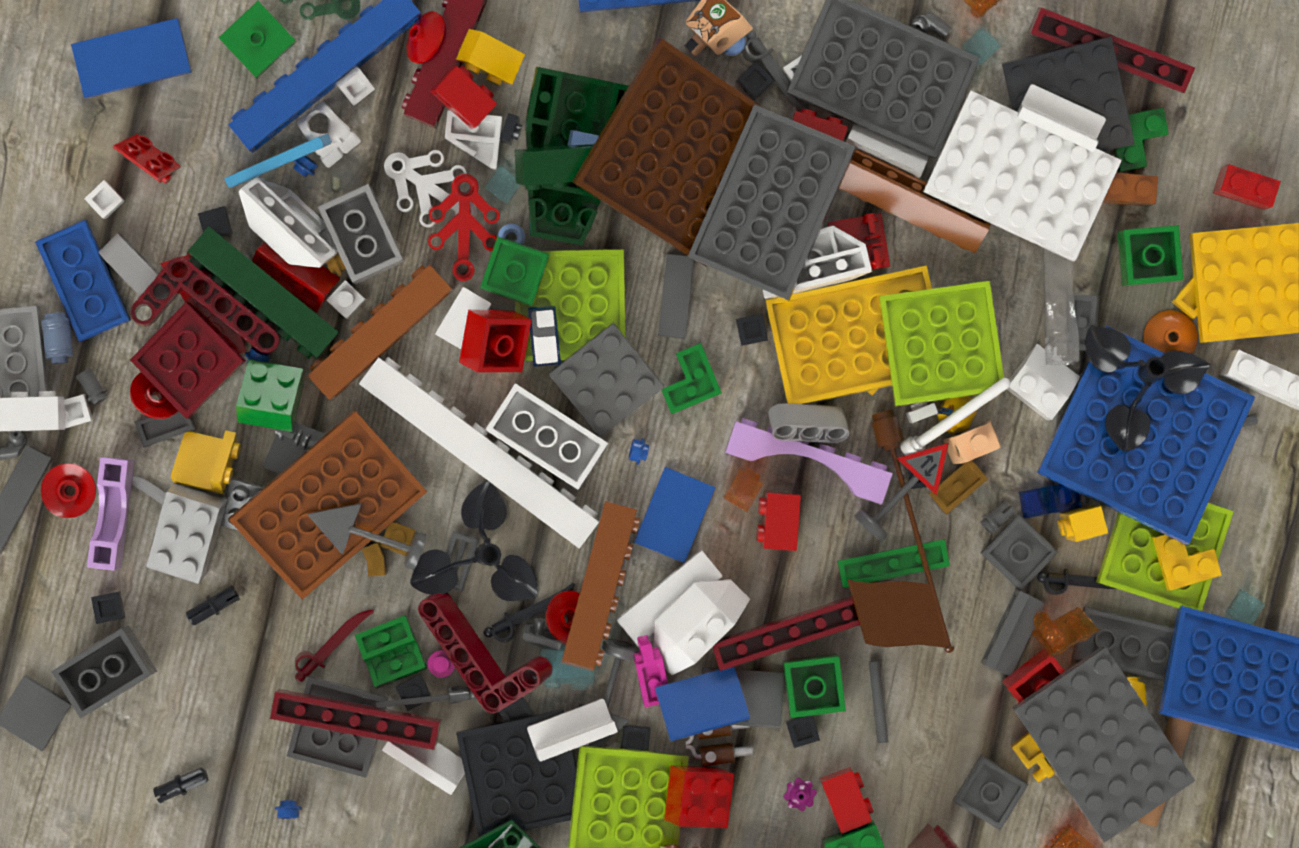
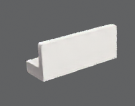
[1017,84,1106,152]
[846,124,929,179]
[527,699,618,762]
[382,741,465,795]

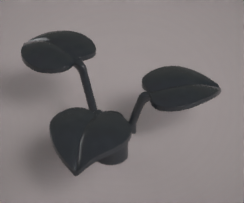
[1085,325,1210,452]
[410,481,538,601]

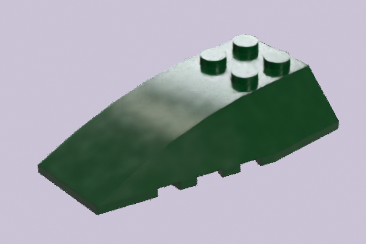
[525,67,629,245]

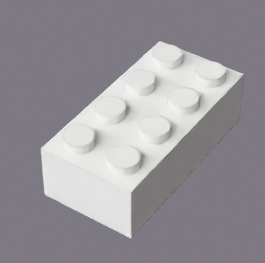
[485,384,608,489]

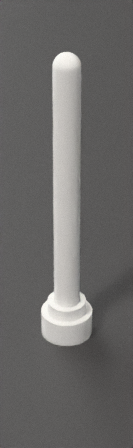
[900,378,1011,456]

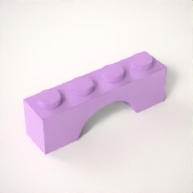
[87,457,135,571]

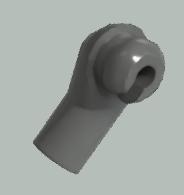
[911,13,952,39]
[0,431,27,460]

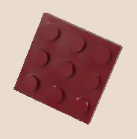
[130,302,246,419]

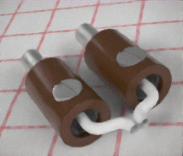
[685,725,753,767]

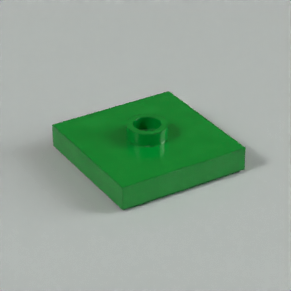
[218,1,297,79]
[480,236,550,307]

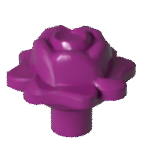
[783,778,817,811]

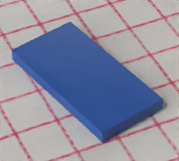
[71,18,192,98]
[35,220,131,342]

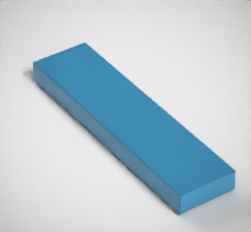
[224,134,332,188]

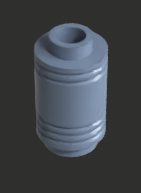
[42,313,74,364]

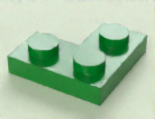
[1114,108,1169,173]
[661,343,722,415]

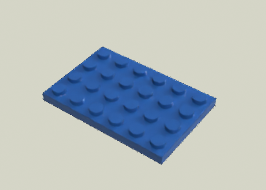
[1159,606,1299,751]

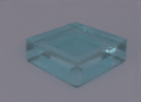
[962,27,1001,66]
[484,166,521,204]
[1226,589,1265,625]

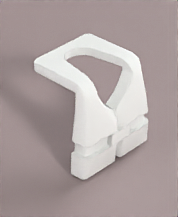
[297,101,361,168]

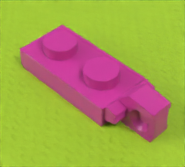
[634,635,668,708]

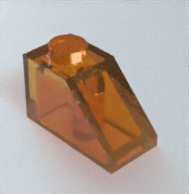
[722,467,763,513]

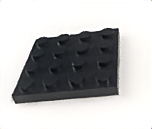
[1002,36,1135,152]
[456,709,577,836]

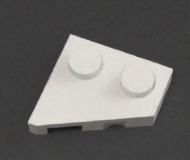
[445,111,503,170]

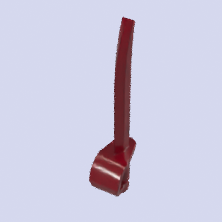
[295,609,374,682]

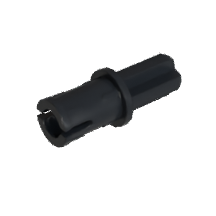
[186,585,240,625]
[153,767,209,804]

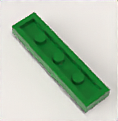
[837,539,950,588]

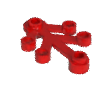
[427,173,500,281]

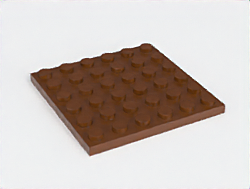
[572,38,765,267]

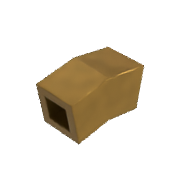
[362,542,387,577]

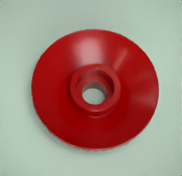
[406,11,445,64]
[130,372,179,419]
[41,463,96,518]
[546,591,580,645]

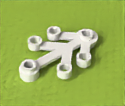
[384,150,478,228]

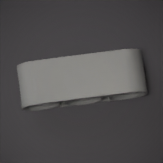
[99,233,170,299]
[768,404,849,443]

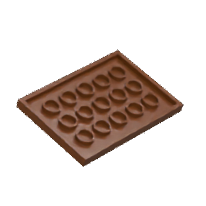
[228,410,427,600]

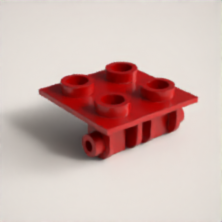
[113,134,181,184]
[827,213,891,270]

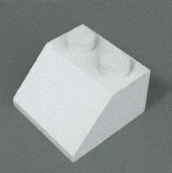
[1007,344,1080,420]

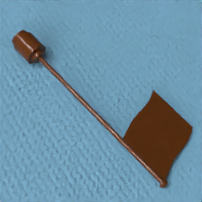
[847,409,955,653]

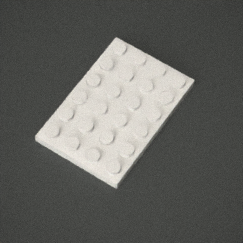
[923,90,1122,262]

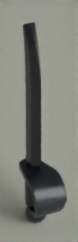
[1037,569,1116,595]
[483,583,575,643]

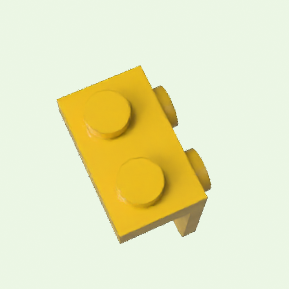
[171,430,241,494]

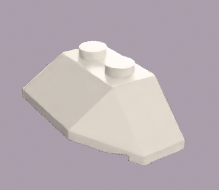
[239,176,338,268]
[763,226,872,299]
[653,579,750,675]

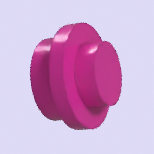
[428,650,455,678]

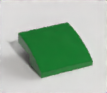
[355,615,427,689]

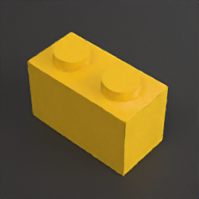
[456,29,525,86]
[1057,505,1108,542]

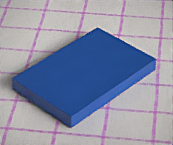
[634,467,715,563]
[655,667,750,742]

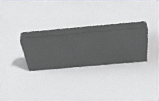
[981,589,1045,676]

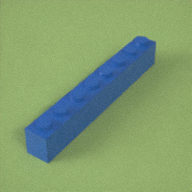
[228,0,422,153]

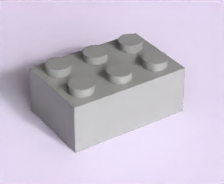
[318,184,406,284]
[146,483,228,584]

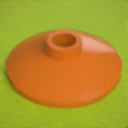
[1143,310,1198,354]

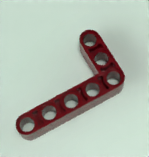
[130,257,279,354]
[418,592,552,713]

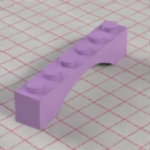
[725,418,892,504]

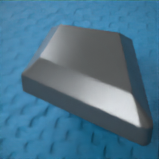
[523,618,562,651]

